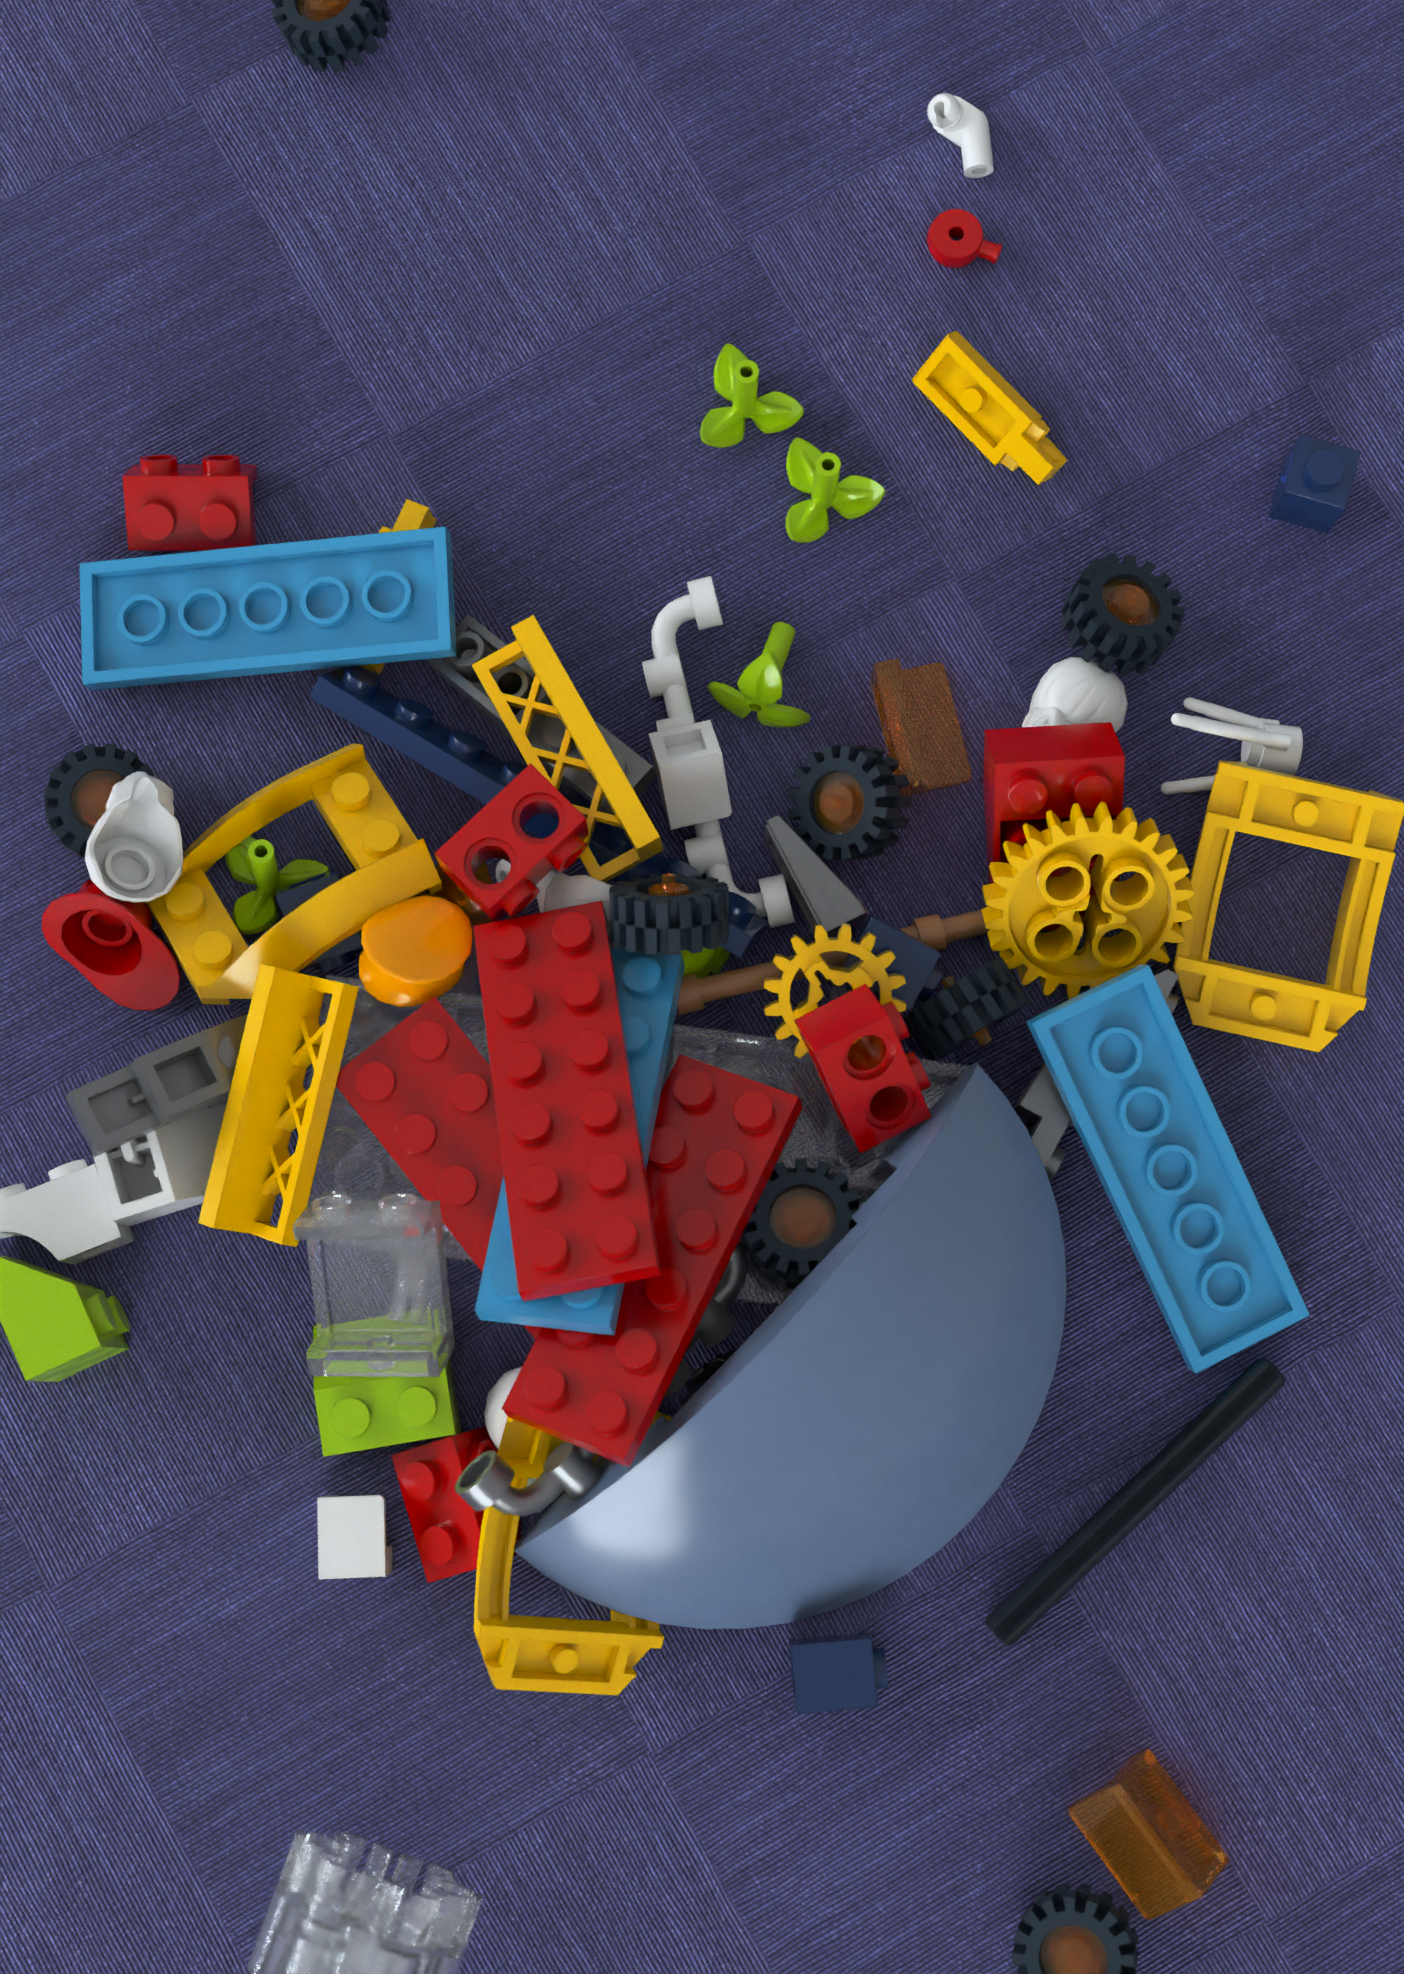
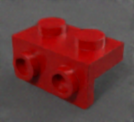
[122,454,257,551]
[391,1426,522,1583]

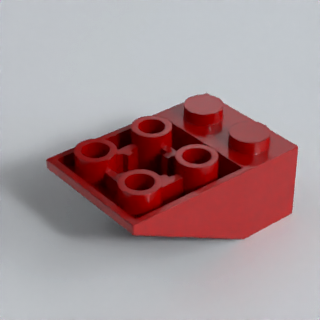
[983,722,1125,930]

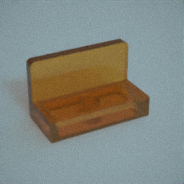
[870,658,972,796]
[1068,1748,1230,1920]

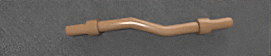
[676,910,990,1016]

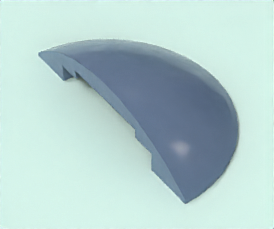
[514,1063,1067,1629]

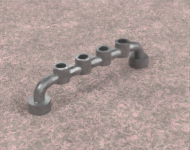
[455,1239,748,1516]

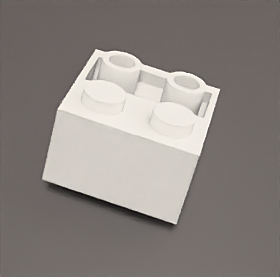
[92,1101,227,1227]

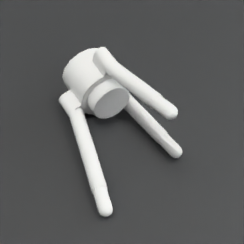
[1161,697,1303,794]

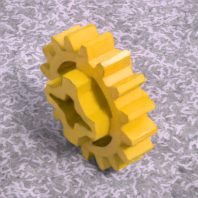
[764,923,907,1058]

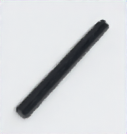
[985,1358,1286,1646]

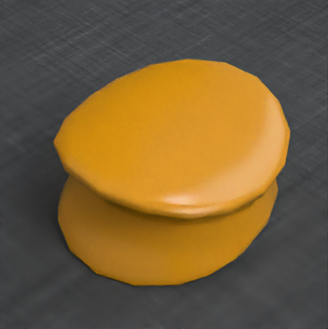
[358,895,473,1007]

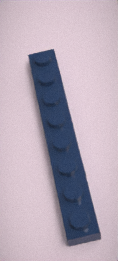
[309,666,769,958]

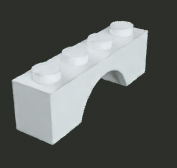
[0,1159,135,1265]

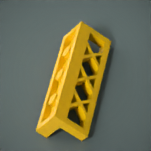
[472,615,664,883]
[198,964,359,1247]

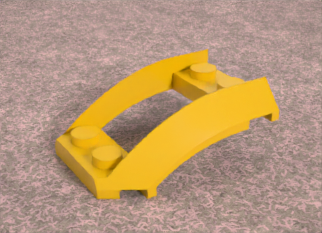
[146,743,443,1005]
[1173,760,1404,1053]
[474,1411,672,1695]

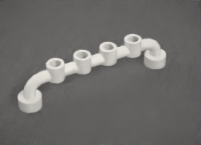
[642,576,795,928]

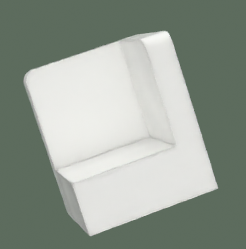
[649,720,732,830]
[317,1495,393,1579]

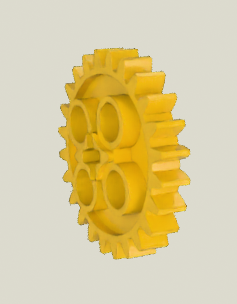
[981,802,1194,1000]

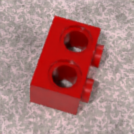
[434,763,589,922]
[794,983,932,1153]

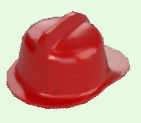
[41,879,181,1010]

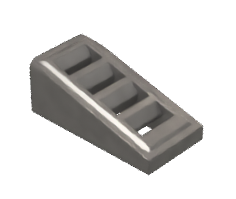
[763,815,868,938]

